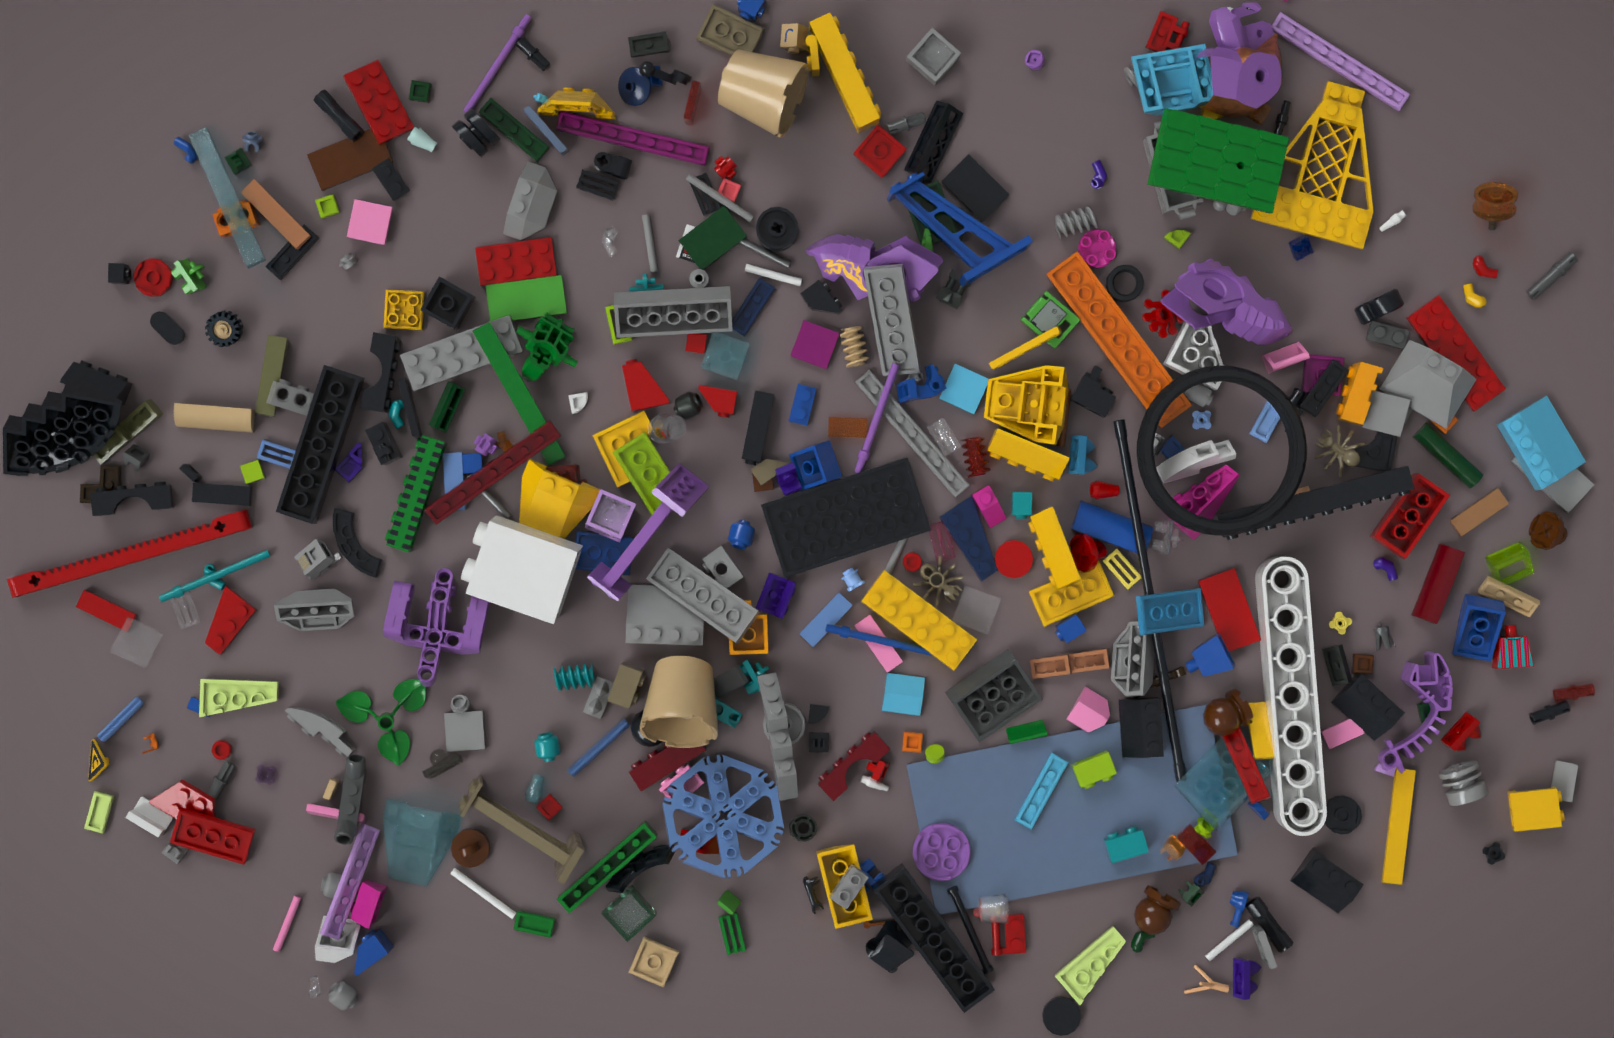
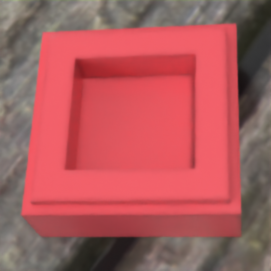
[718,178,742,203]

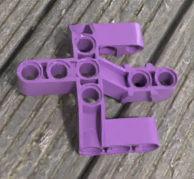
[383,568,490,687]

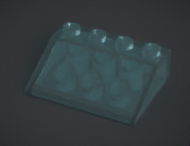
[1175,738,1271,831]

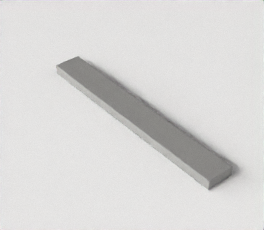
[855,369,970,498]

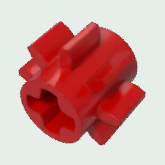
[714,156,737,180]

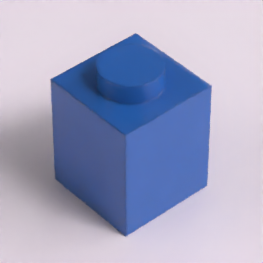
[1055,614,1087,643]

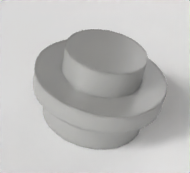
[451,695,470,714]

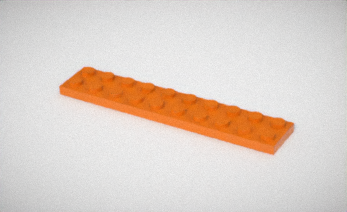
[1046,251,1192,429]

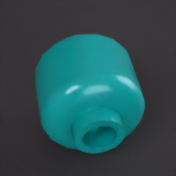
[534,732,561,762]

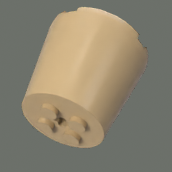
[718,49,809,138]
[639,656,718,748]

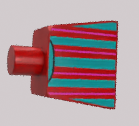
[1492,625,1534,669]

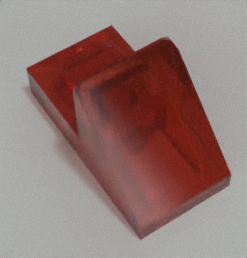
[1176,824,1216,865]

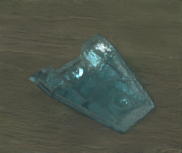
[383,798,462,886]

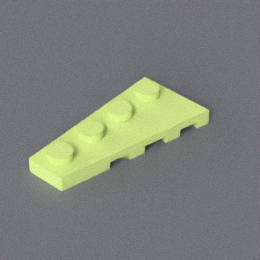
[199,679,279,717]
[1054,926,1126,1005]

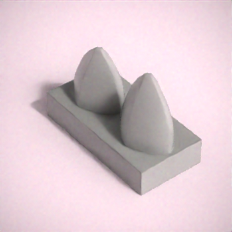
[583,676,614,719]

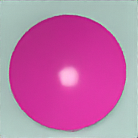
[1078,229,1116,268]

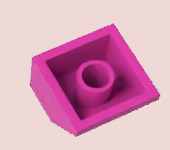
[350,879,387,929]

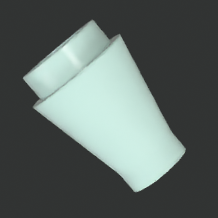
[407,127,437,153]

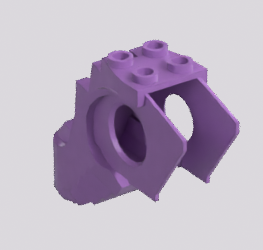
[1161,259,1292,345]

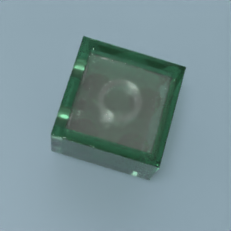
[601,884,657,942]

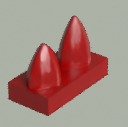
[1440,712,1481,751]

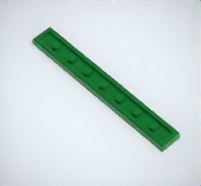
[472,321,565,466]

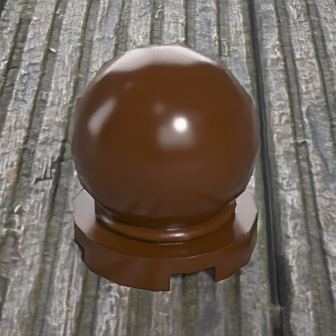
[1203,689,1253,736]
[1134,885,1181,935]

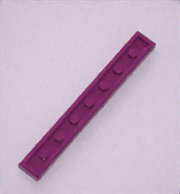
[556,111,710,166]

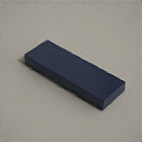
[732,278,776,337]

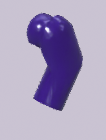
[1091,160,1107,189]
[1373,557,1398,581]

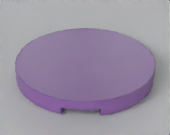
[913,823,971,881]

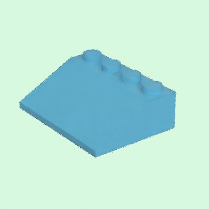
[1496,396,1586,491]

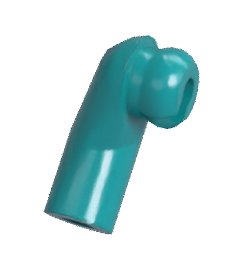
[389,399,405,429]

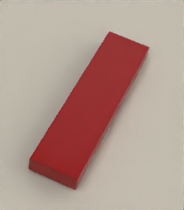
[1222,726,1270,805]

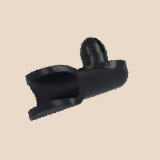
[803,876,824,914]

